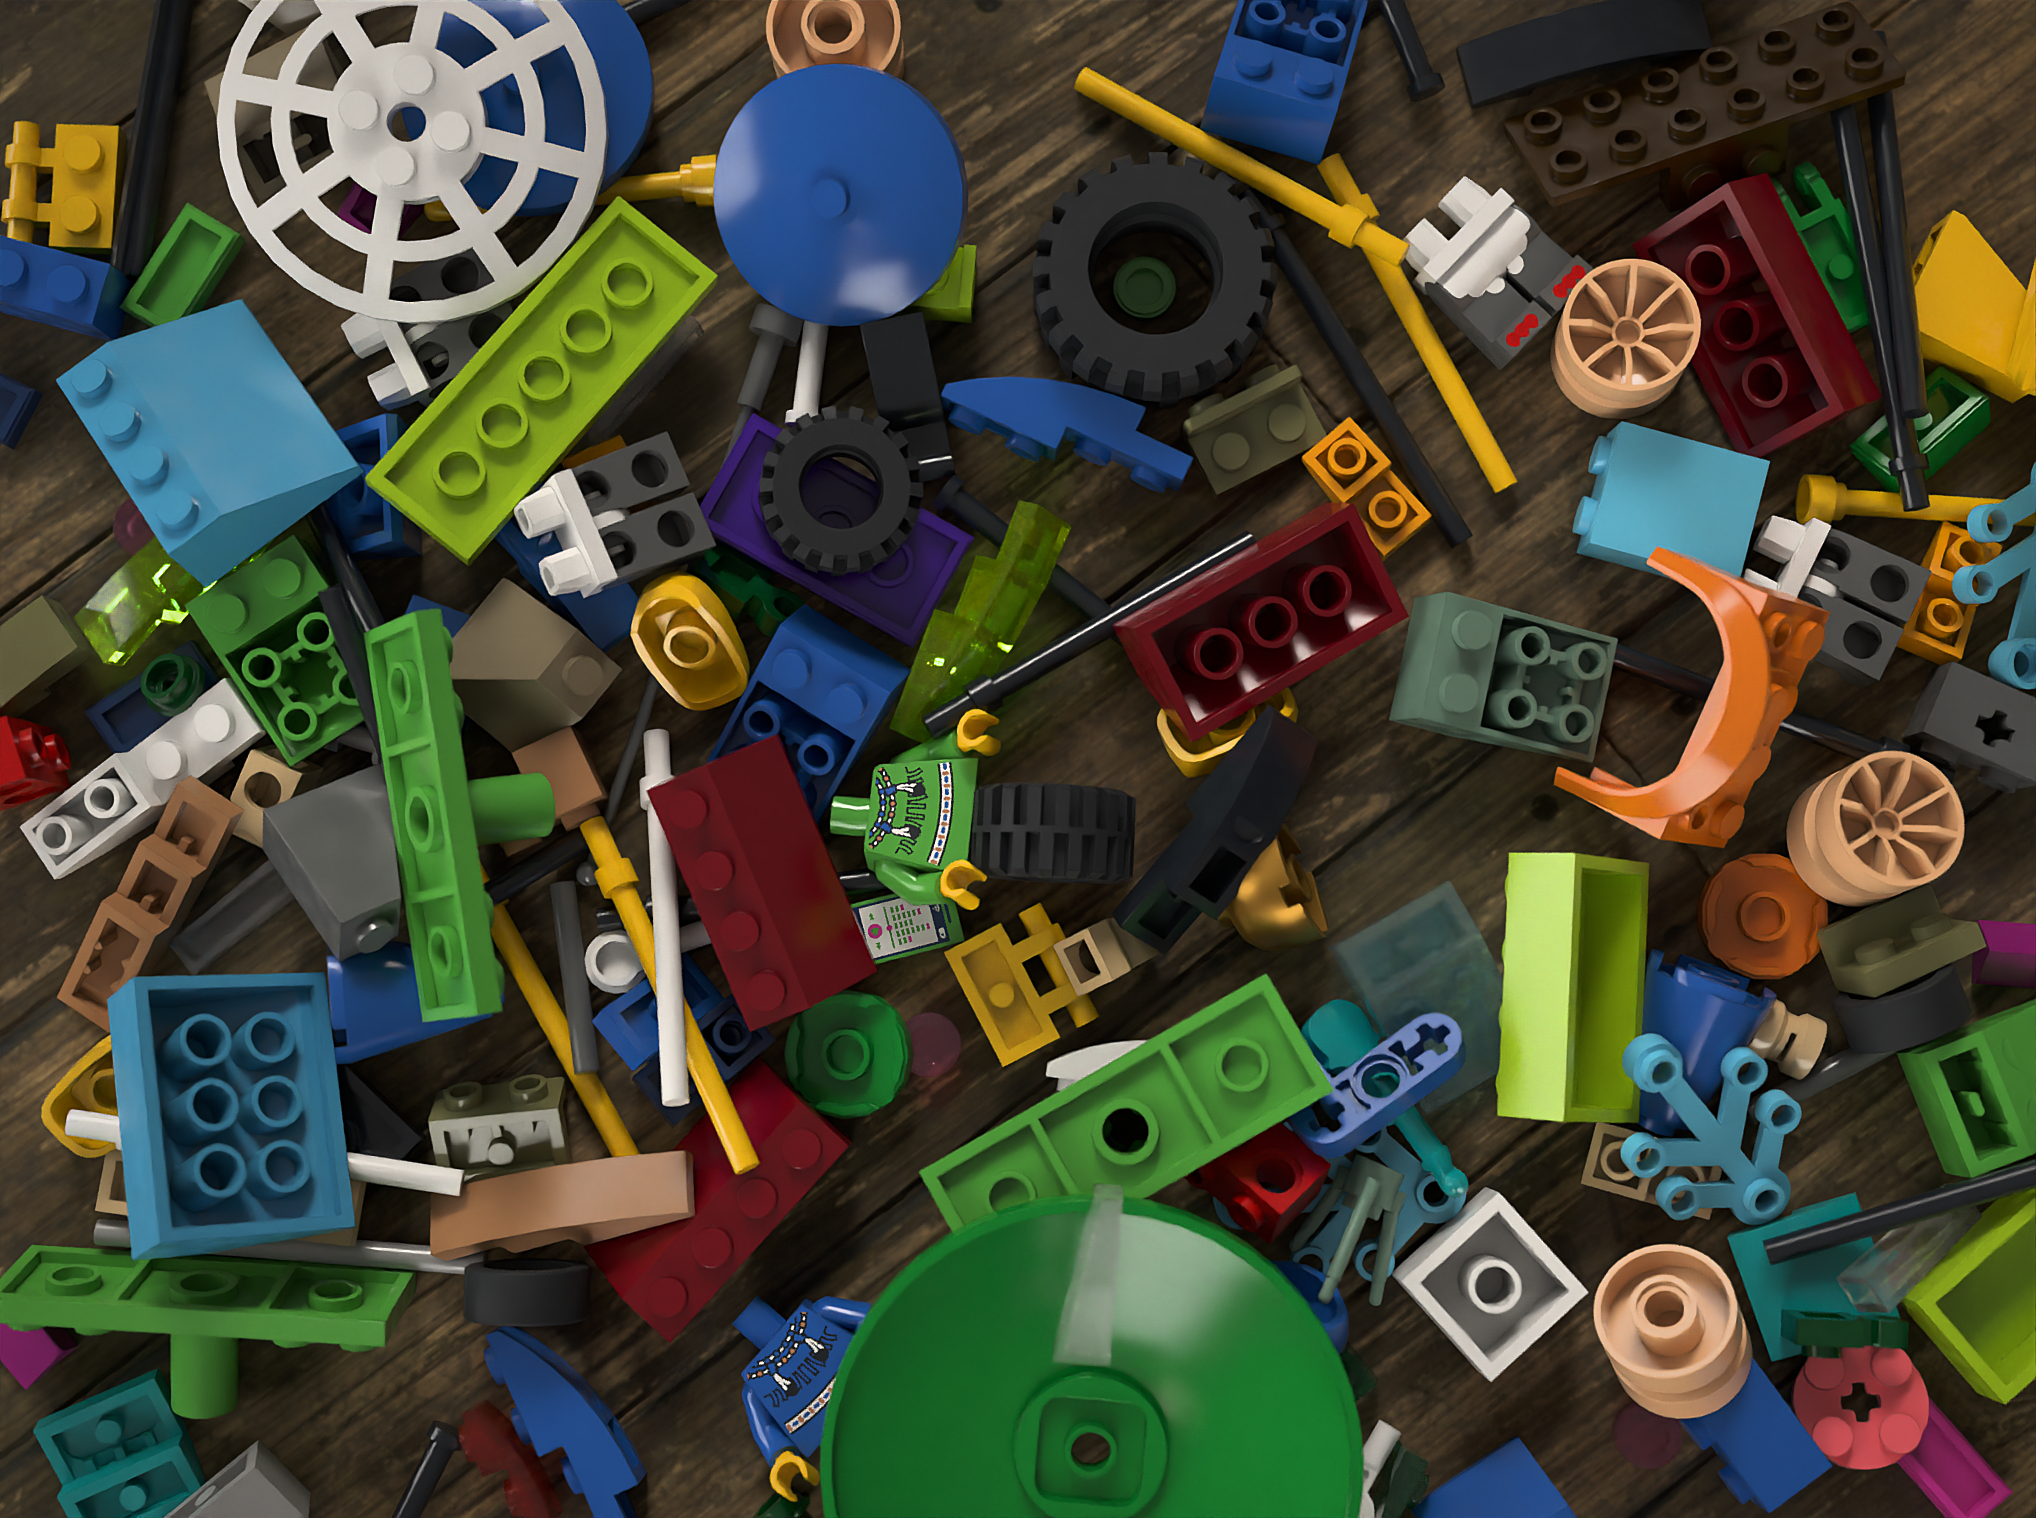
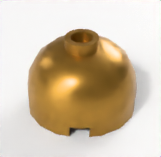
[1218,823,1328,952]

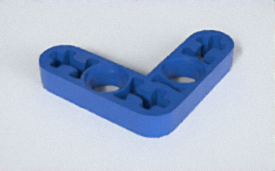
[1285,1013,1467,1158]

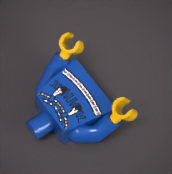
[732,1295,871,1502]

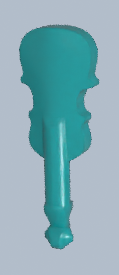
[1301,999,1469,1198]

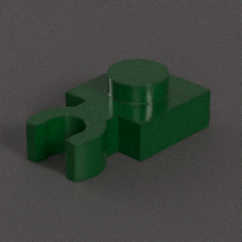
[689,542,805,639]
[1781,1309,1909,1358]

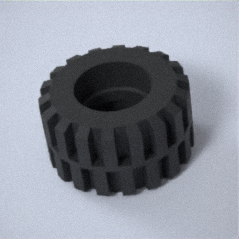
[759,406,923,577]
[971,783,1136,884]

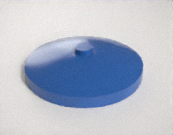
[401,0,655,217]
[714,63,969,326]

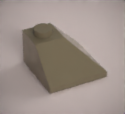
[449,577,622,754]

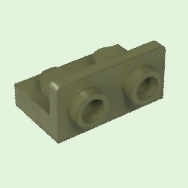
[1181,364,1327,499]
[1816,884,1987,998]
[428,1075,573,1185]

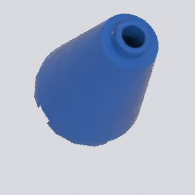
[326,940,505,1065]
[1638,949,1777,1137]

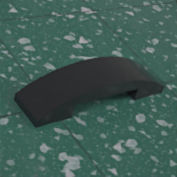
[1456,0,1713,109]

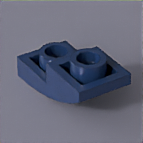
[632,993,776,1129]

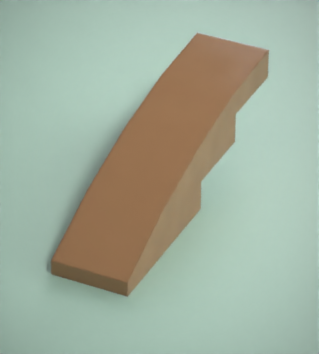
[57,775,244,1033]
[430,1150,695,1261]

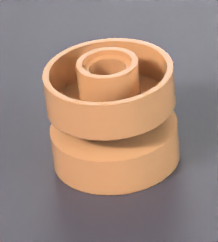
[766,0,905,80]
[1551,259,1701,419]
[1786,751,1965,907]
[1594,1244,1752,1419]

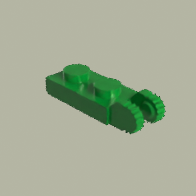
[1771,161,1869,335]

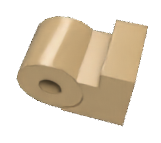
[230,744,324,849]
[1053,918,1161,997]

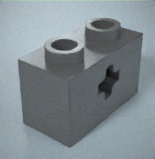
[1902,661,2036,793]

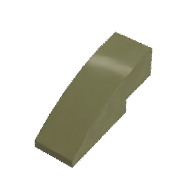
[0,595,95,718]

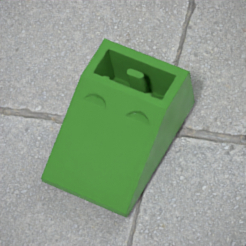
[185,535,365,767]
[1896,999,2036,1178]

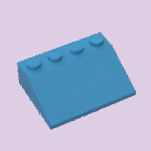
[56,299,364,588]
[107,972,356,1260]

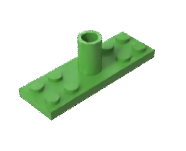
[364,609,556,1022]
[919,973,1334,1232]
[0,1245,416,1419]

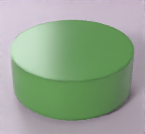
[1113,257,1176,321]

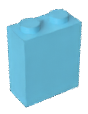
[1573,421,1770,579]

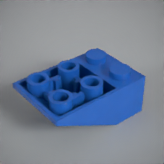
[1200,0,1368,165]
[706,604,912,826]

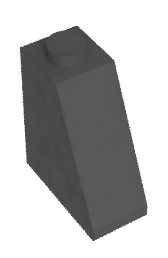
[263,763,401,962]

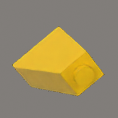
[1912,210,2029,403]

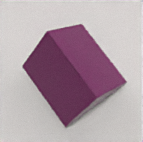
[1971,920,2036,989]

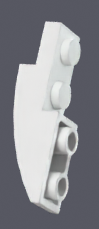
[20,678,268,879]

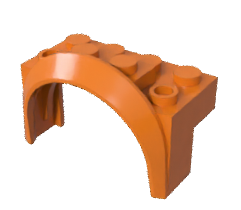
[1554,546,1831,848]

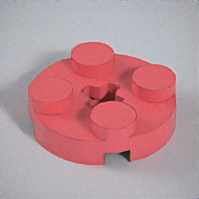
[1791,1346,1929,1470]

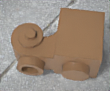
[499,726,609,858]

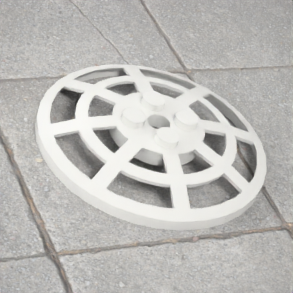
[217,0,609,324]

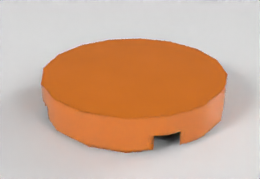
[1697,854,1828,979]

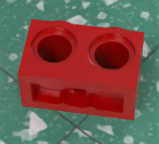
[0,715,71,812]
[1183,1122,1331,1244]

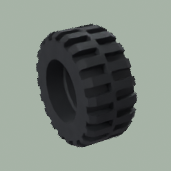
[1033,152,1278,410]

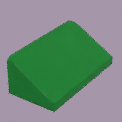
[1850,365,1991,493]

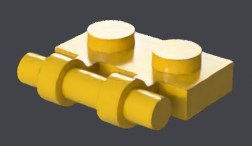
[1,121,127,255]
[944,903,1099,1067]

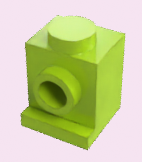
[897,244,977,323]

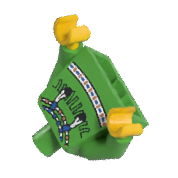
[830,709,1001,910]

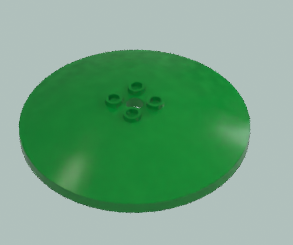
[820,1194,1364,1518]

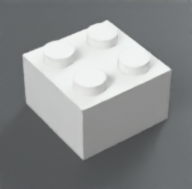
[1391,1187,1588,1381]

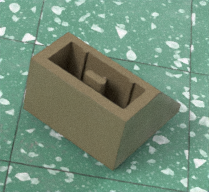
[204,26,344,201]

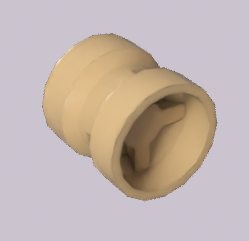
[1747,997,1827,1080]

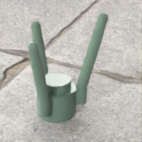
[1289,1154,1407,1306]

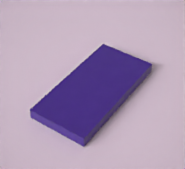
[700,413,974,649]

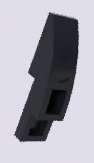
[1111,704,1318,955]

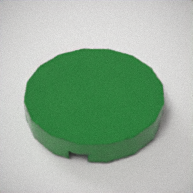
[784,989,914,1119]

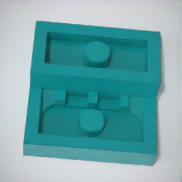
[1727,1192,1901,1362]
[33,1368,206,1518]

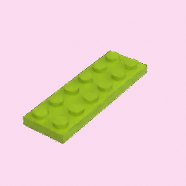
[365,195,718,566]

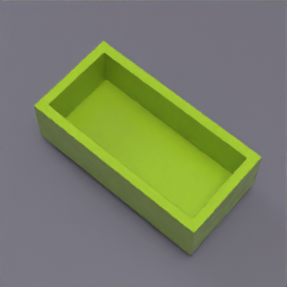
[1496,853,1649,1123]
[1892,1188,2036,1405]

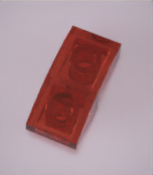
[459,1400,563,1518]

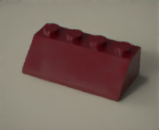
[1632,173,1882,459]
[1112,503,1409,743]
[646,733,879,1032]
[584,1056,853,1343]

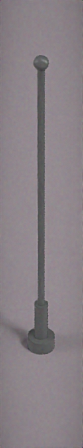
[576,303,804,886]

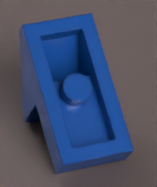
[592,952,725,1071]

